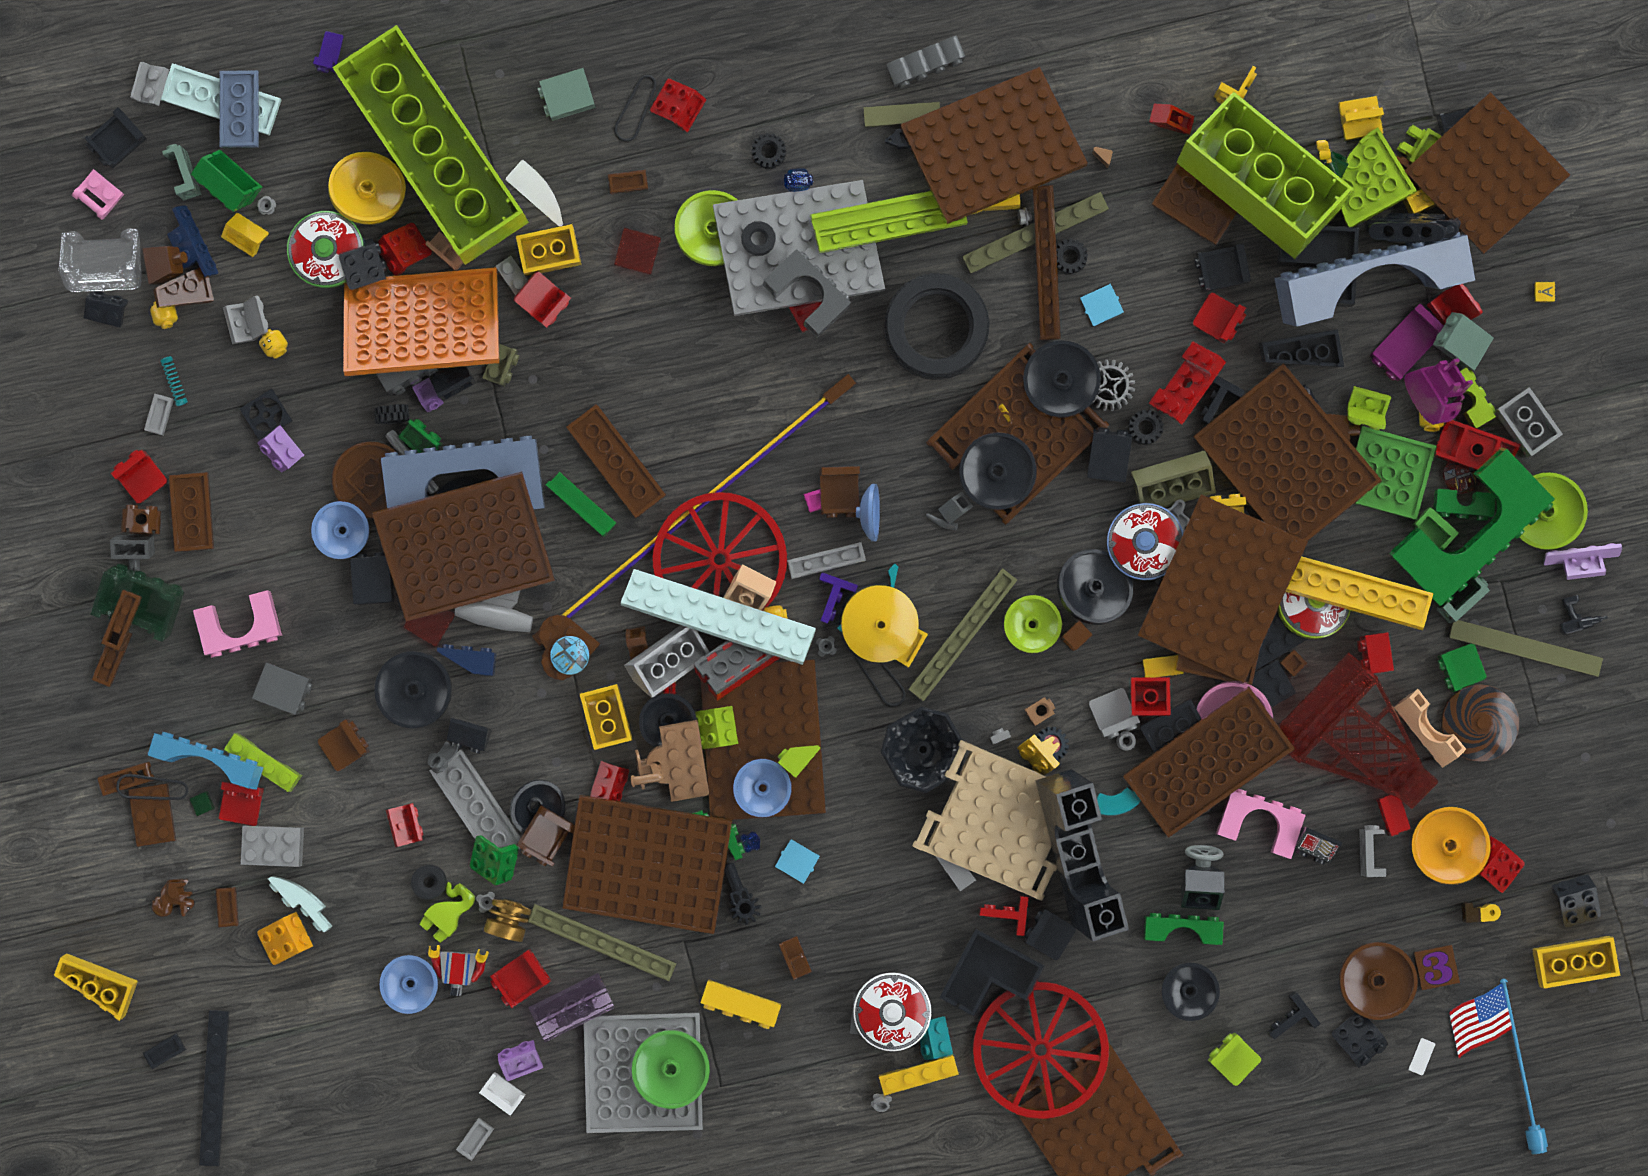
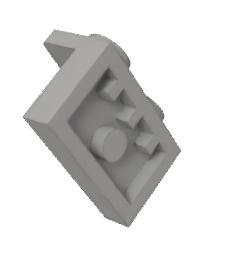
[130,62,169,106]

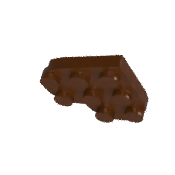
[539,614,600,680]

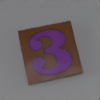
[1413,945,1460,990]

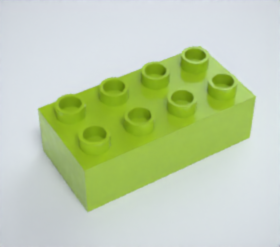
[1177,92,1353,259]

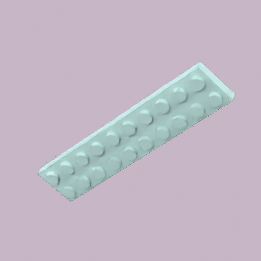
[621,569,816,665]

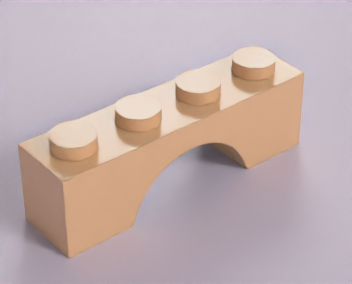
[1394,689,1466,768]

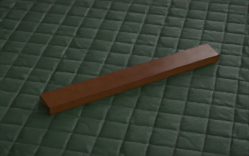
[1033,185,1061,340]

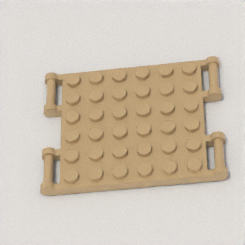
[912,740,1057,901]

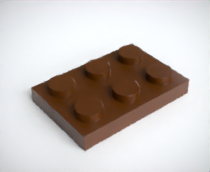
[128,784,176,847]

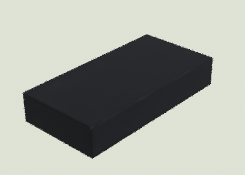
[143,1033,187,1070]

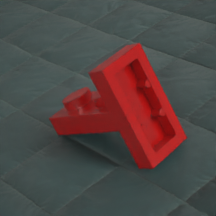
[979,896,1028,936]

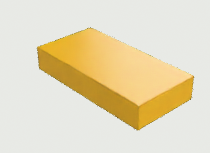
[1143,655,1184,678]

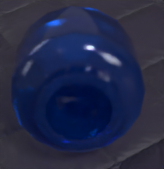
[784,168,813,192]

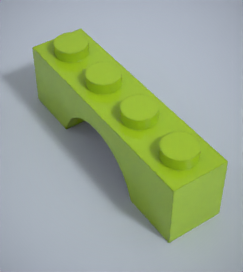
[224,733,302,792]

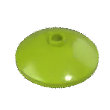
[1004,595,1062,653]

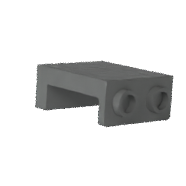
[252,663,313,715]

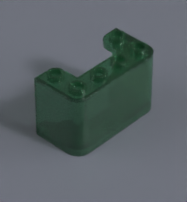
[90,564,184,642]

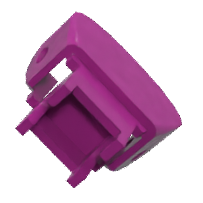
[1404,358,1473,425]

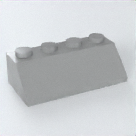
[624,625,710,698]

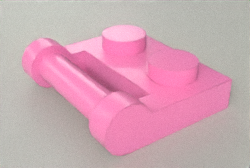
[72,169,124,220]

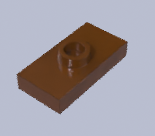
[608,170,648,194]
[216,887,239,927]

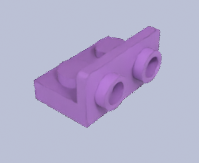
[498,1040,543,1082]

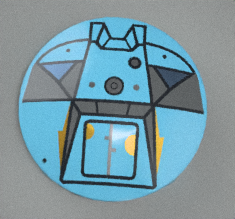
[550,636,589,675]

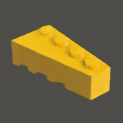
[54,953,138,1021]

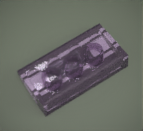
[529,973,615,1042]

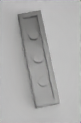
[787,542,866,579]

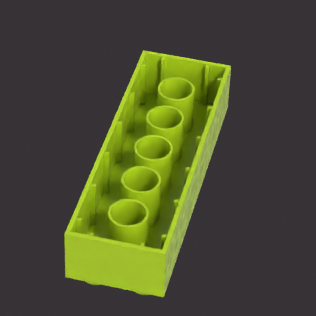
[332,25,529,265]

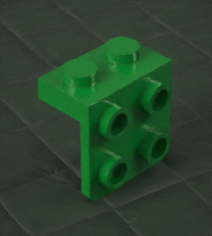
[398,419,442,453]
[1437,644,1487,692]
[470,835,519,886]

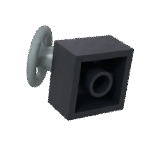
[1181,845,1224,910]

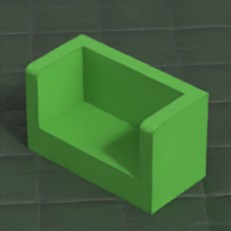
[1412,507,1459,550]

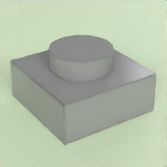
[990,728,1011,744]

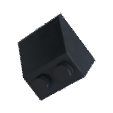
[430,366,476,401]
[447,718,492,754]

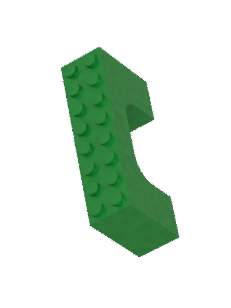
[1389,447,1555,606]

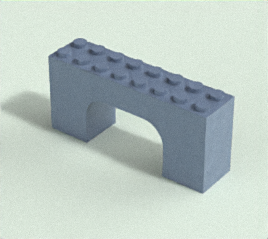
[381,436,545,509]

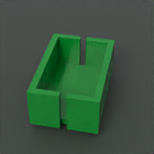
[191,150,263,212]

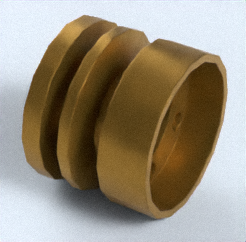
[484,899,531,942]

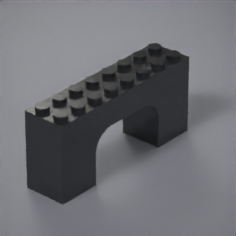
[1035,769,1129,941]

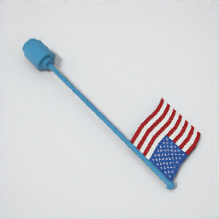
[1449,979,1548,1154]

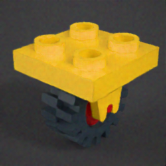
[1017,727,1069,775]

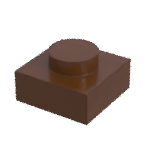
[1280,650,1307,677]

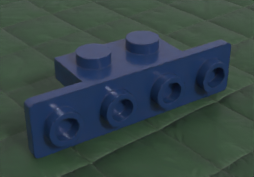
[167,205,218,277]

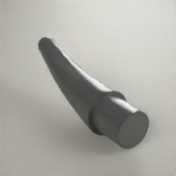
[926,513,958,530]

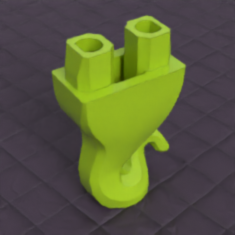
[420,882,475,943]

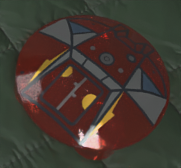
[1443,461,1480,494]

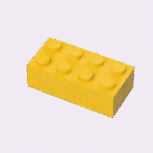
[1532,936,1620,988]

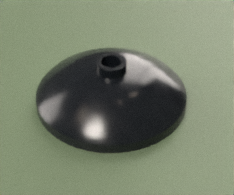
[639,693,697,747]
[510,779,566,833]
[1162,962,1220,1021]

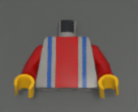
[428,945,489,996]

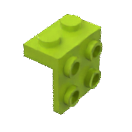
[1347,386,1391,430]
[695,706,738,749]
[1208,1032,1261,1086]

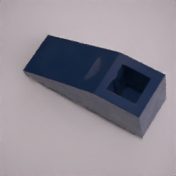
[437,644,497,676]

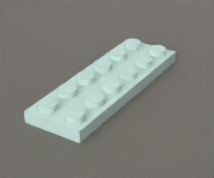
[161,63,281,136]

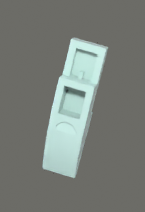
[268,876,332,932]

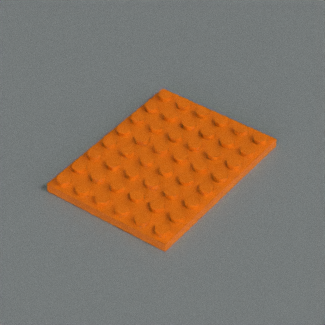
[343,267,500,376]

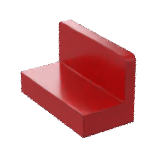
[1377,793,1410,836]

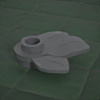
[427,741,458,773]

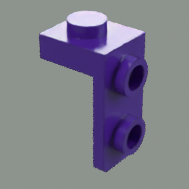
[313,31,344,73]

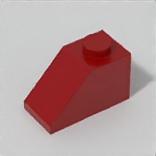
[1149,104,1195,135]

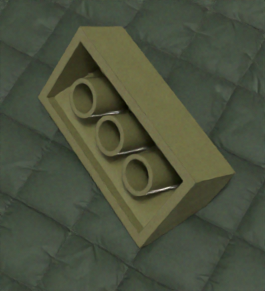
[1131,451,1216,508]

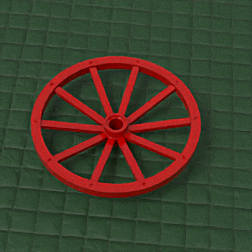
[653,492,787,611]
[973,982,1109,1119]

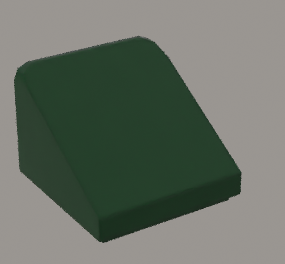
[190,791,215,817]

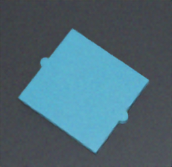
[1080,284,1124,326]
[775,839,820,884]

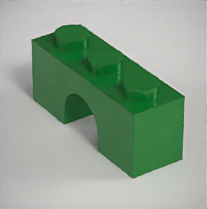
[1433,489,1495,521]

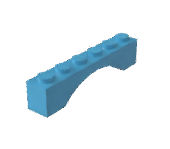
[148,732,263,790]

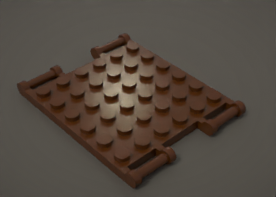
[926,343,1110,525]
[1006,1035,1184,1176]

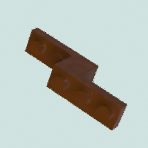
[92,590,142,687]

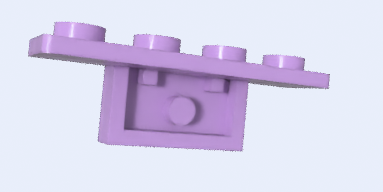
[1543,543,1622,580]

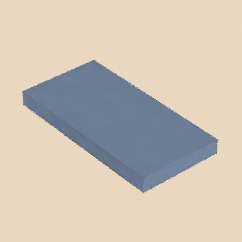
[219,71,259,148]

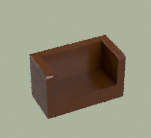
[1061,621,1093,651]

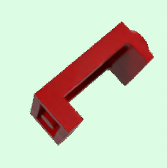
[490,949,552,1008]

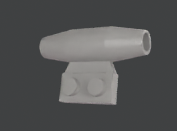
[455,590,533,632]

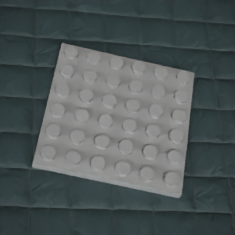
[584,1013,703,1133]

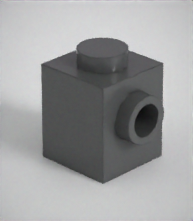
[938,491,973,525]

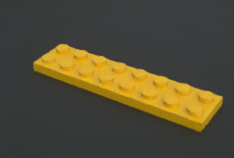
[1286,556,1433,630]

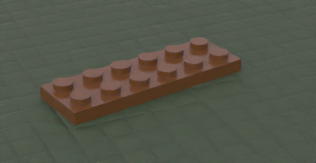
[566,404,666,518]

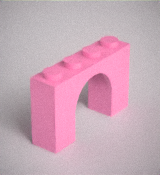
[193,590,282,658]
[1216,789,1305,859]

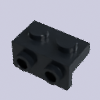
[84,291,128,328]

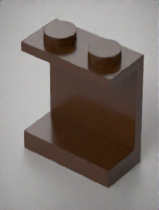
[819,466,860,518]

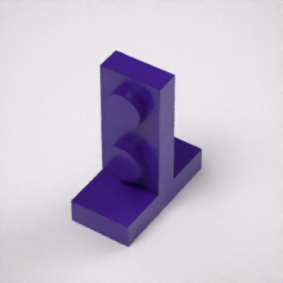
[819,572,858,624]

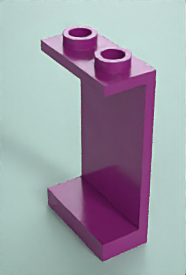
[1370,304,1444,382]

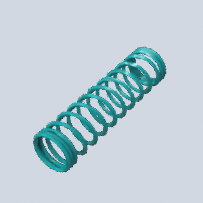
[160,356,188,406]

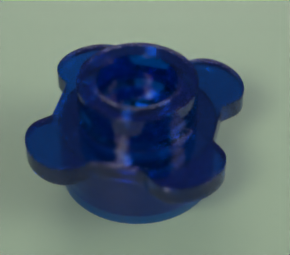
[740,832,760,853]

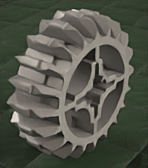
[1093,359,1135,411]

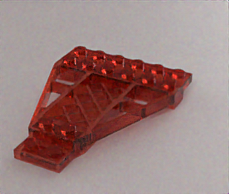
[1278,652,1439,809]

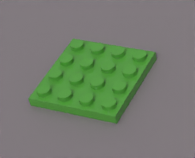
[1355,426,1436,520]

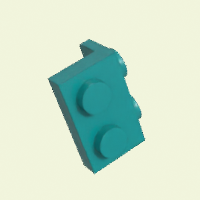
[920,1016,953,1060]

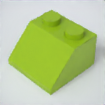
[778,745,820,778]

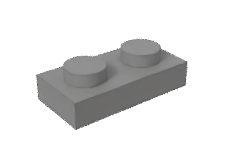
[495,256,528,296]

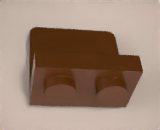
[318,719,370,771]

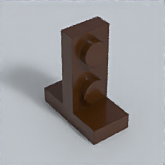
[626,626,648,660]

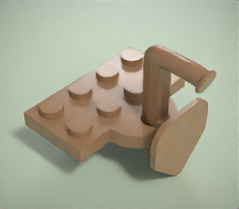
[631,720,709,802]

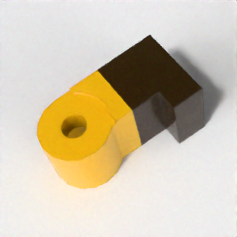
[1461,902,1501,923]

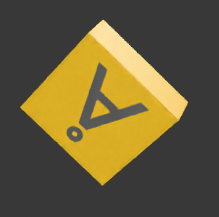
[1534,282,1555,302]

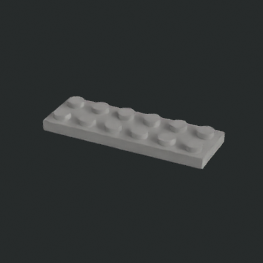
[430,749,521,849]

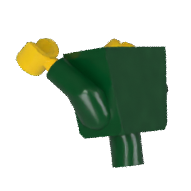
[1316,140,1349,179]

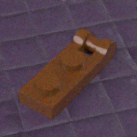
[97,762,154,796]

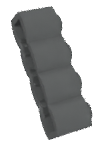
[886,35,966,89]

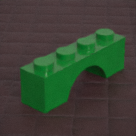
[1143,913,1224,945]

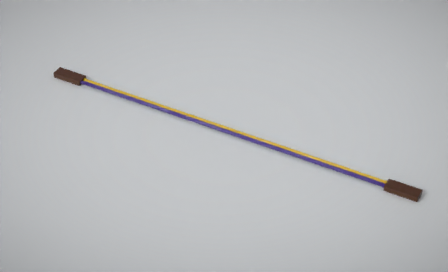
[532,374,856,646]

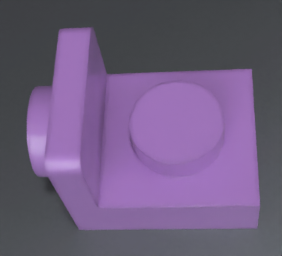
[412,378,444,412]

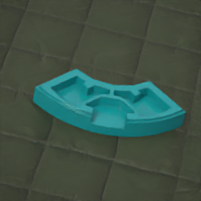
[1097,787,1141,815]

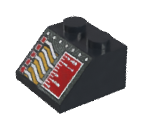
[1295,827,1342,865]

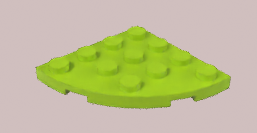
[1341,127,1417,228]

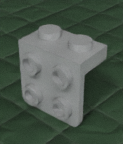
[223,296,268,344]
[1089,688,1140,739]

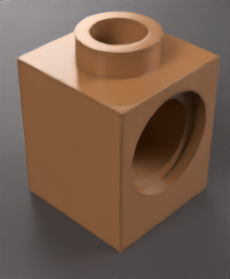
[1024,697,1055,726]

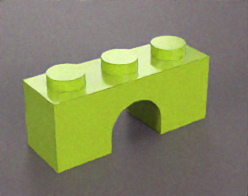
[1460,367,1496,428]

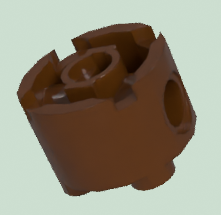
[121,505,161,535]

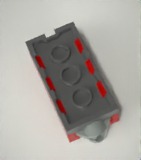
[694,640,780,701]

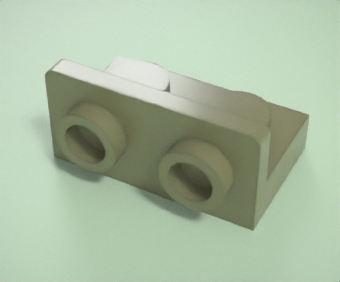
[483,344,520,387]

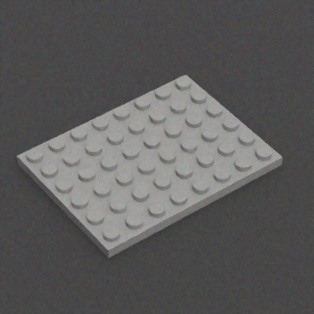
[713,180,885,316]

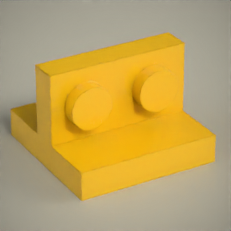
[1338,96,1384,141]

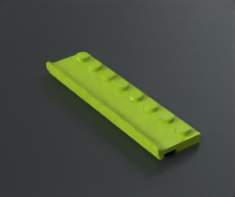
[810,191,968,254]

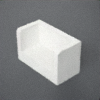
[479,1072,525,1116]

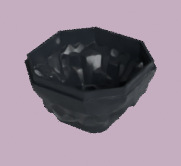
[881,706,965,793]

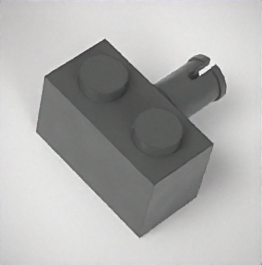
[110,535,155,576]

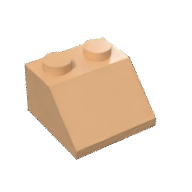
[724,564,776,611]

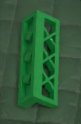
[546,472,617,537]

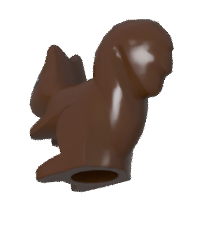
[151,879,195,917]

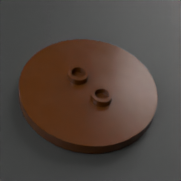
[332,442,400,518]

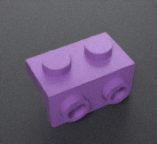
[258,425,304,472]

